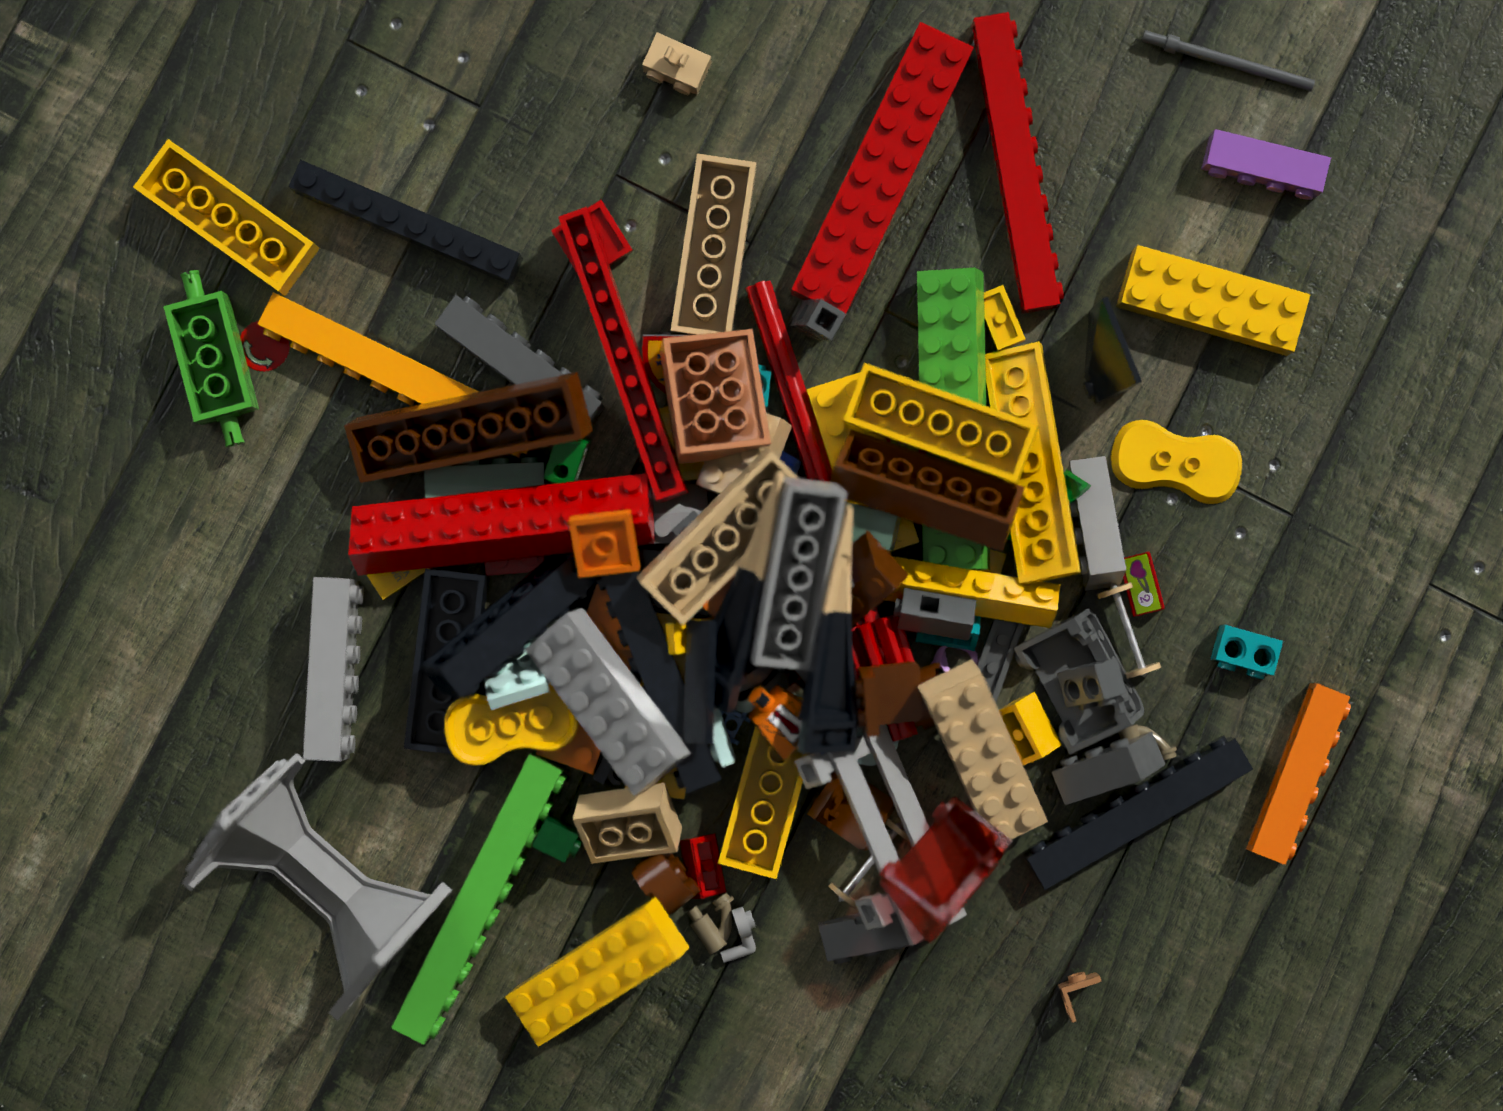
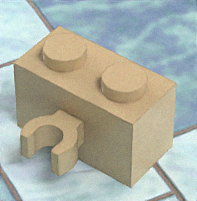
[642,32,712,95]

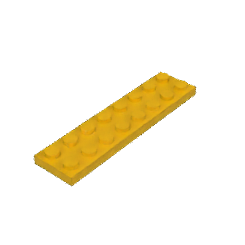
[985,341,1081,585]

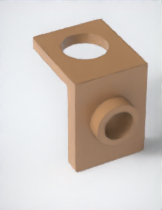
[1058,972,1102,1023]

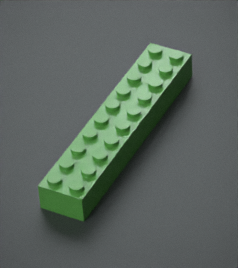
[917,267,990,570]
[391,752,568,1045]

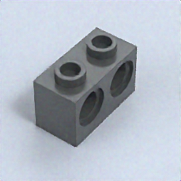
[1057,658,1127,710]

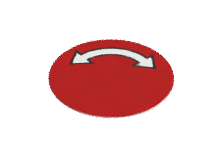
[240,321,290,371]

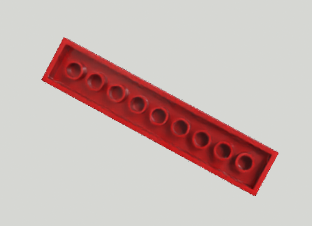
[791,21,974,319]
[348,473,654,576]

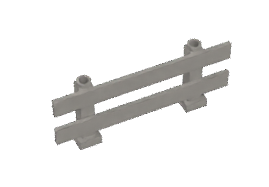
[795,698,967,945]

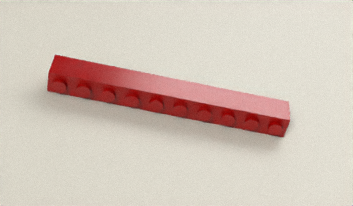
[971,12,1064,314]
[558,207,688,503]

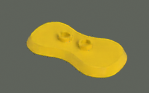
[1111,420,1242,504]
[444,681,578,766]

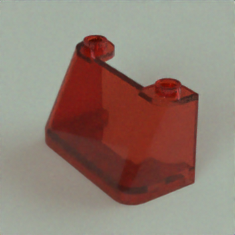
[879,796,1012,944]

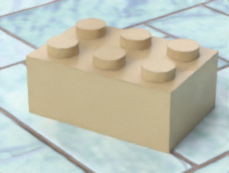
[696,413,792,495]
[573,783,682,864]

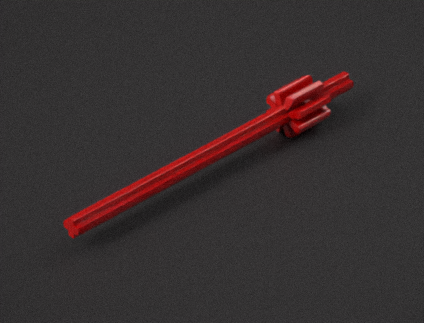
[745,280,918,742]

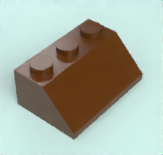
[851,530,909,626]

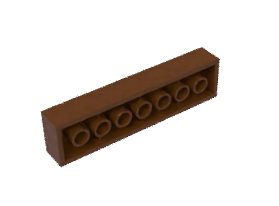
[344,372,593,483]

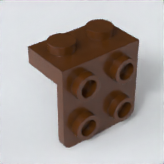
[855,661,923,737]
[807,771,895,851]

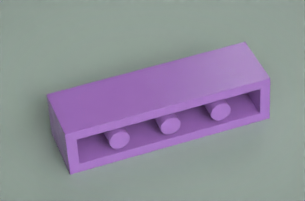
[1202,129,1331,200]

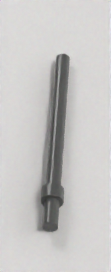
[1141,30,1315,92]

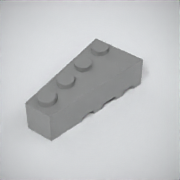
[1064,456,1126,591]

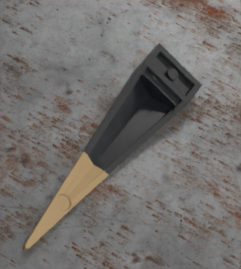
[714,472,784,714]
[797,504,859,754]

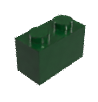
[532,815,583,863]

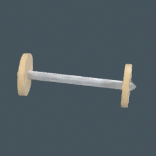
[1097,582,1161,679]
[828,819,910,909]

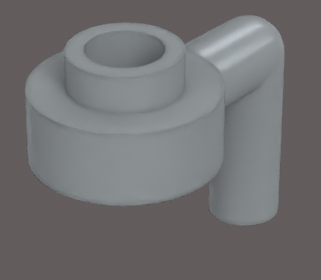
[720,906,756,963]

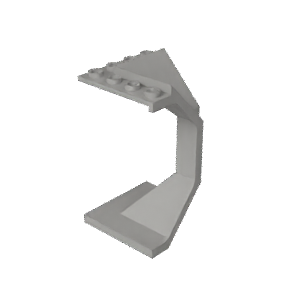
[182,753,452,1021]

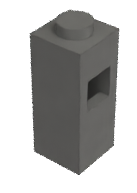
[790,299,846,341]
[893,587,976,641]

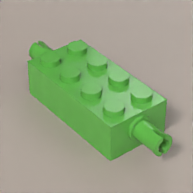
[163,270,259,447]

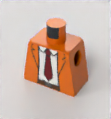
[749,685,802,760]

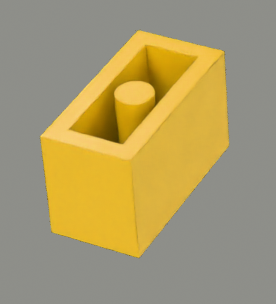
[998,692,1062,765]

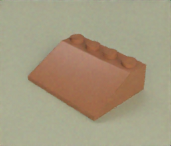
[660,329,771,464]

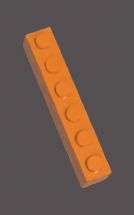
[1246,683,1351,865]

